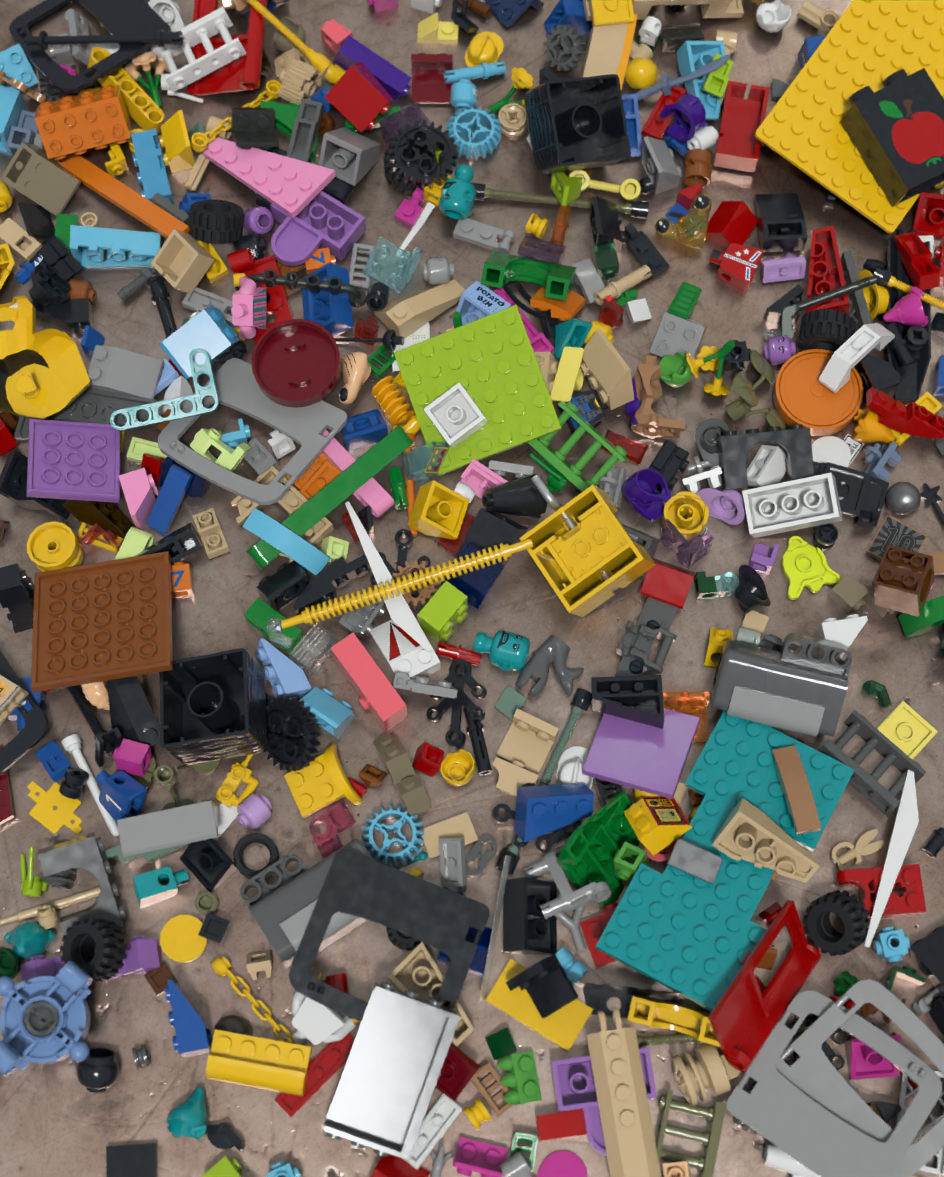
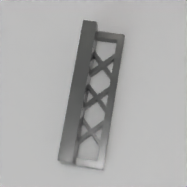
[840,251,872,330]

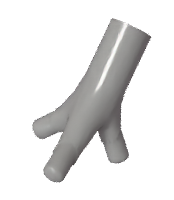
[430,1145,453,1177]

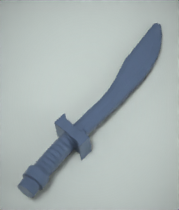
[635,54,731,101]

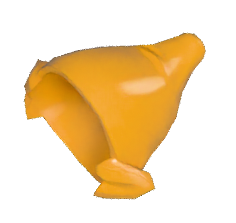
[852,407,895,444]

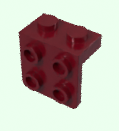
[411,53,453,104]

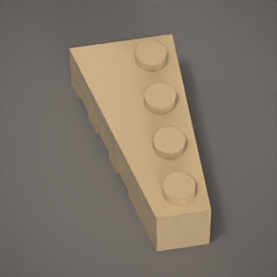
[388,942,474,1047]

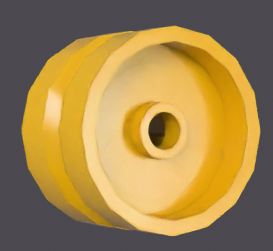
[27,521,84,572]

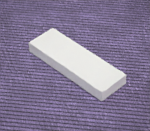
[404,1093,463,1170]

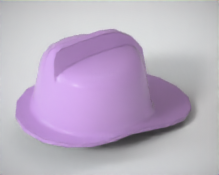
[697,488,745,525]

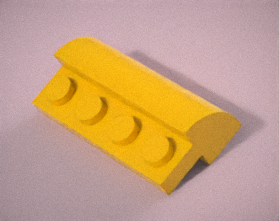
[206,1029,312,1096]

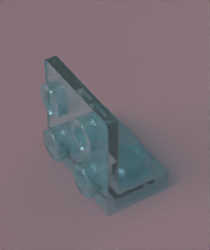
[362,237,424,294]

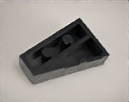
[591,675,664,729]

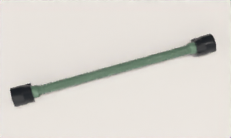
[495,688,592,875]

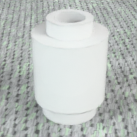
[687,126,718,150]

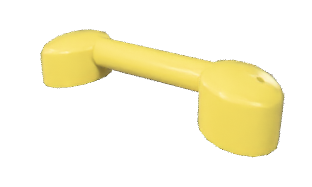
[569,170,641,202]

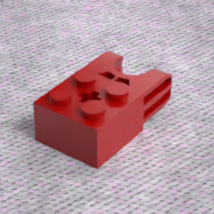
[835,864,927,919]

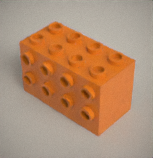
[34,85,132,160]

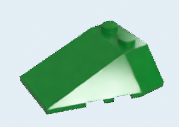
[556,792,640,908]

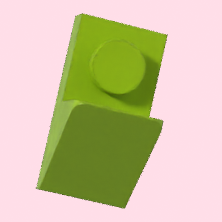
[550,172,583,206]

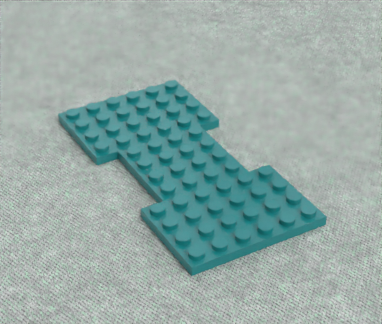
[596,711,855,1012]

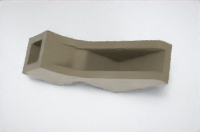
[828,574,895,618]
[373,732,432,817]

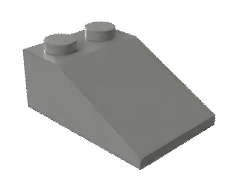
[87,345,165,399]

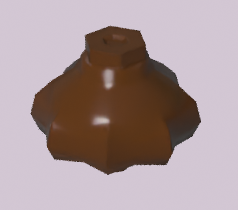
[319,112,335,136]

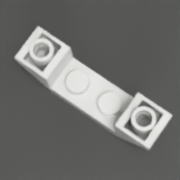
[819,323,895,393]

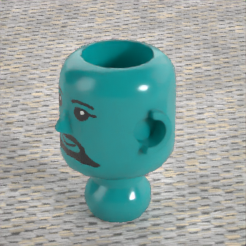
[439,165,476,220]
[473,630,530,671]

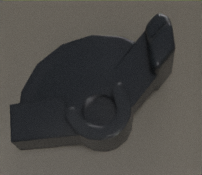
[205,1122,245,1151]

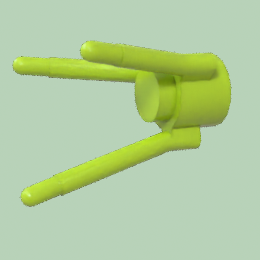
[20,846,51,897]

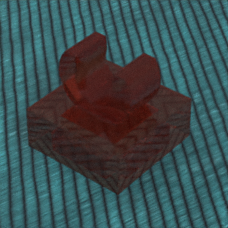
[354,317,379,346]

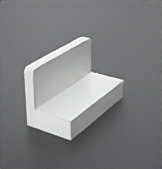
[747,445,787,487]

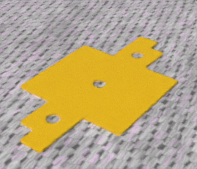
[27,781,83,835]

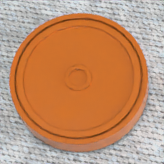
[773,349,863,436]

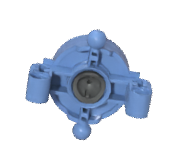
[0,961,93,1076]

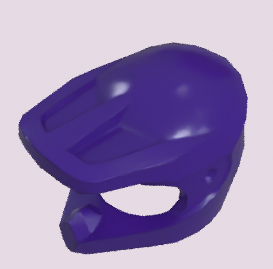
[621,468,671,521]

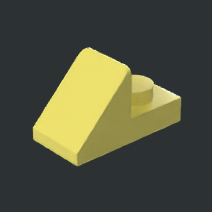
[417,12,459,44]

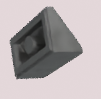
[668,839,723,884]

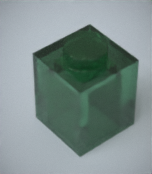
[592,243,620,279]

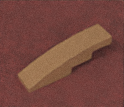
[772,746,821,835]

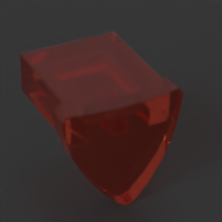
[598,295,624,329]

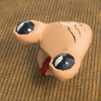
[339,351,371,405]

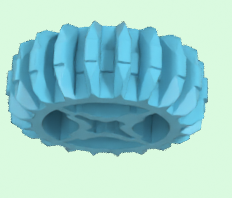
[446,105,502,160]
[361,804,425,868]

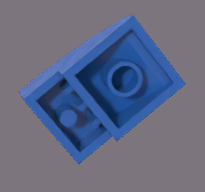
[622,94,642,157]

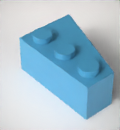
[131,128,174,205]

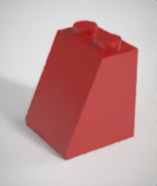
[324,60,393,133]

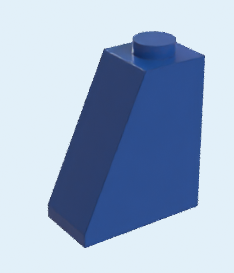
[544,0,593,34]

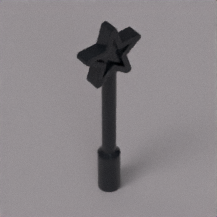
[920,483,944,526]

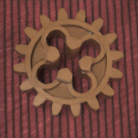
[392,559,440,609]

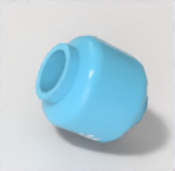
[450,79,477,112]

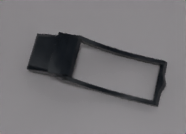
[451,0,479,33]
[503,281,559,339]

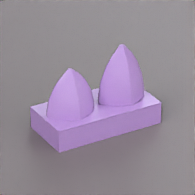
[761,252,806,283]

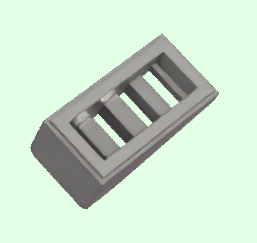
[349,243,375,288]

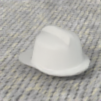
[148,0,184,32]
[556,746,594,790]

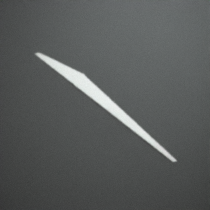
[345,501,433,652]
[865,770,919,948]

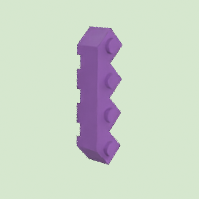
[21,935,160,981]

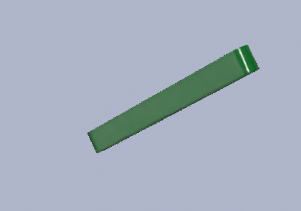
[246,425,414,569]

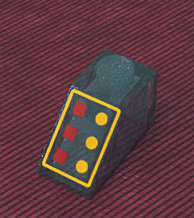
[402,442,450,483]

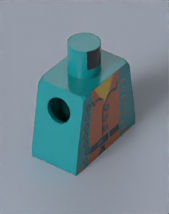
[133,866,189,909]

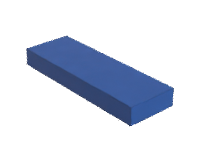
[146,465,194,535]

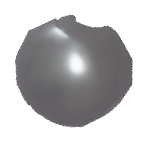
[885,482,921,515]

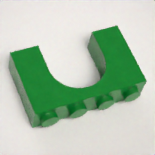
[481,251,577,301]

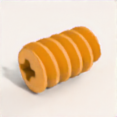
[371,376,415,425]

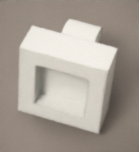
[268,430,296,460]

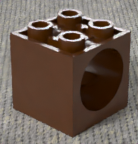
[872,544,935,617]

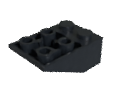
[755,193,807,252]

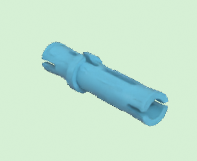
[443,61,506,84]

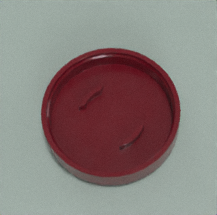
[252,319,342,408]

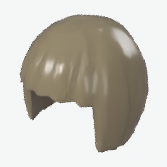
[273,16,307,53]

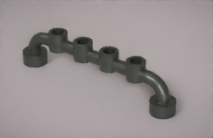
[247,269,366,308]

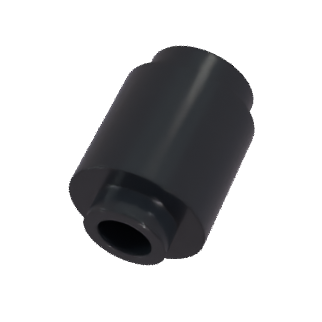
[366,282,390,311]

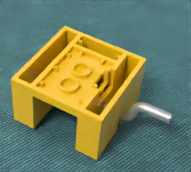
[519,474,656,617]

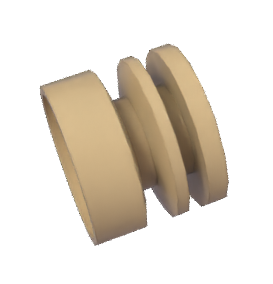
[671,1043,731,1106]

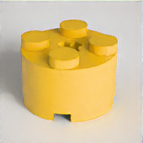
[661,491,709,543]

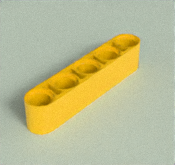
[87,47,165,134]

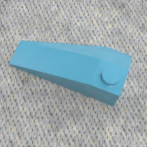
[676,41,726,120]

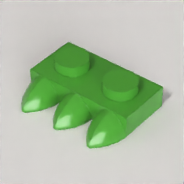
[496,1051,542,1105]

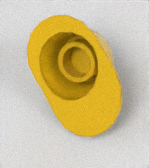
[464,31,504,67]
[858,269,889,320]

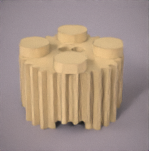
[279,59,323,106]

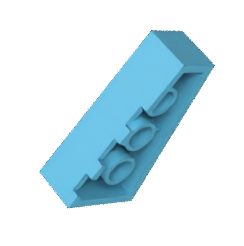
[70,225,164,268]

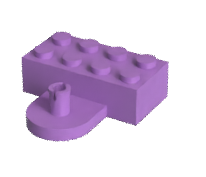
[271,191,366,266]
[550,1047,657,1156]

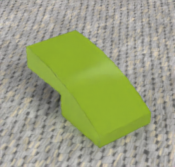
[702,53,734,99]

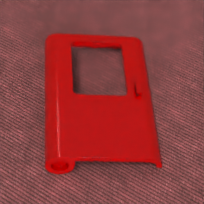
[186,0,267,96]
[708,900,821,1072]

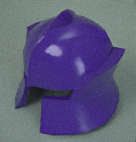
[660,94,707,142]

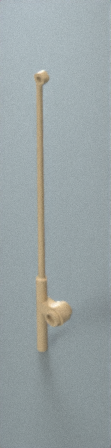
[0,886,100,929]

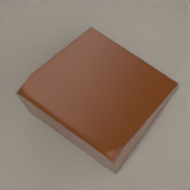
[756,948,778,970]

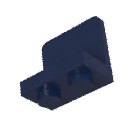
[484,0,545,27]

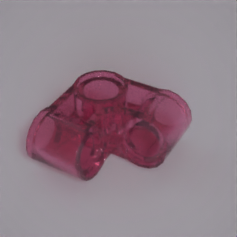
[309,802,356,859]

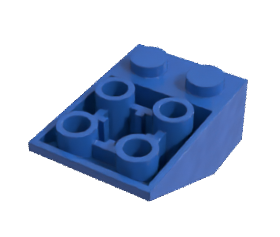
[165,979,213,1057]

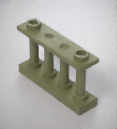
[656,1090,726,1177]

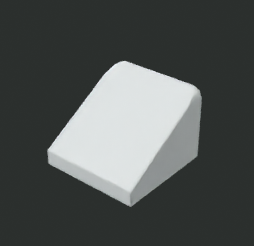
[625,298,652,325]

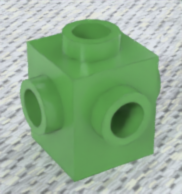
[613,842,649,881]

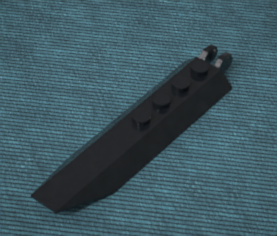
[888,228,931,402]

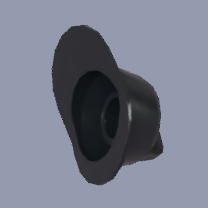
[735,564,771,613]

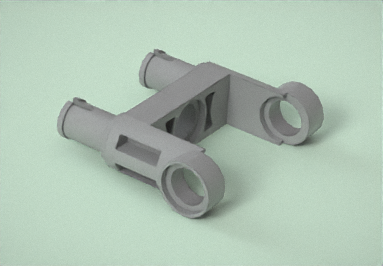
[523,837,611,919]

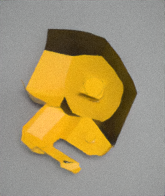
[0,295,91,420]

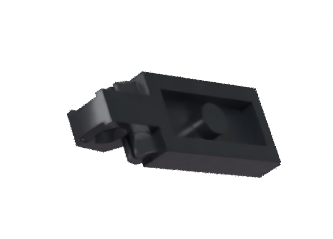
[624,223,669,279]

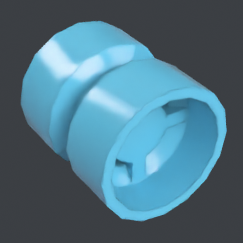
[556,946,589,987]

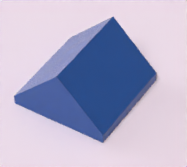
[340,409,388,452]

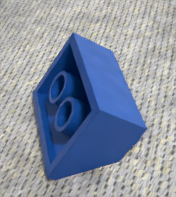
[302,263,353,336]

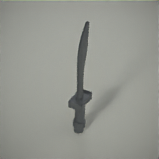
[117,238,197,300]

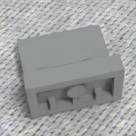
[650,310,707,358]

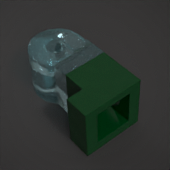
[693,571,739,600]

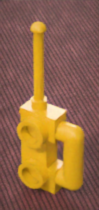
[214,754,259,808]

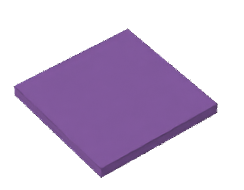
[26,418,120,503]
[582,708,700,799]

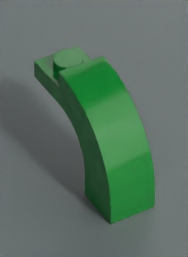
[898,595,944,637]

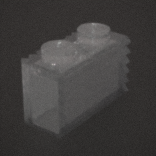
[287,623,338,678]

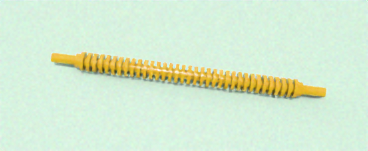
[280,538,533,629]

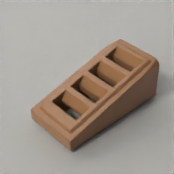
[471,1060,513,1117]

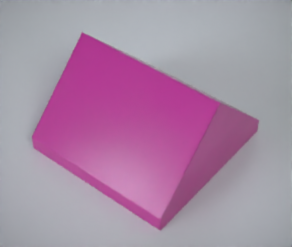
[844,1035,901,1080]

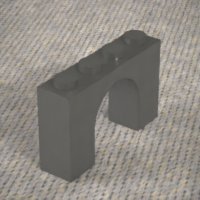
[38,832,126,935]

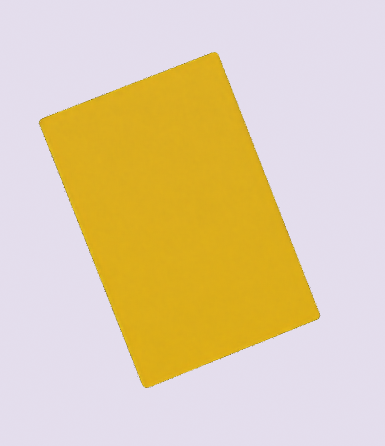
[755,0,944,234]

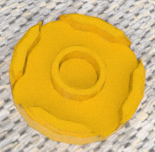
[160,915,208,963]

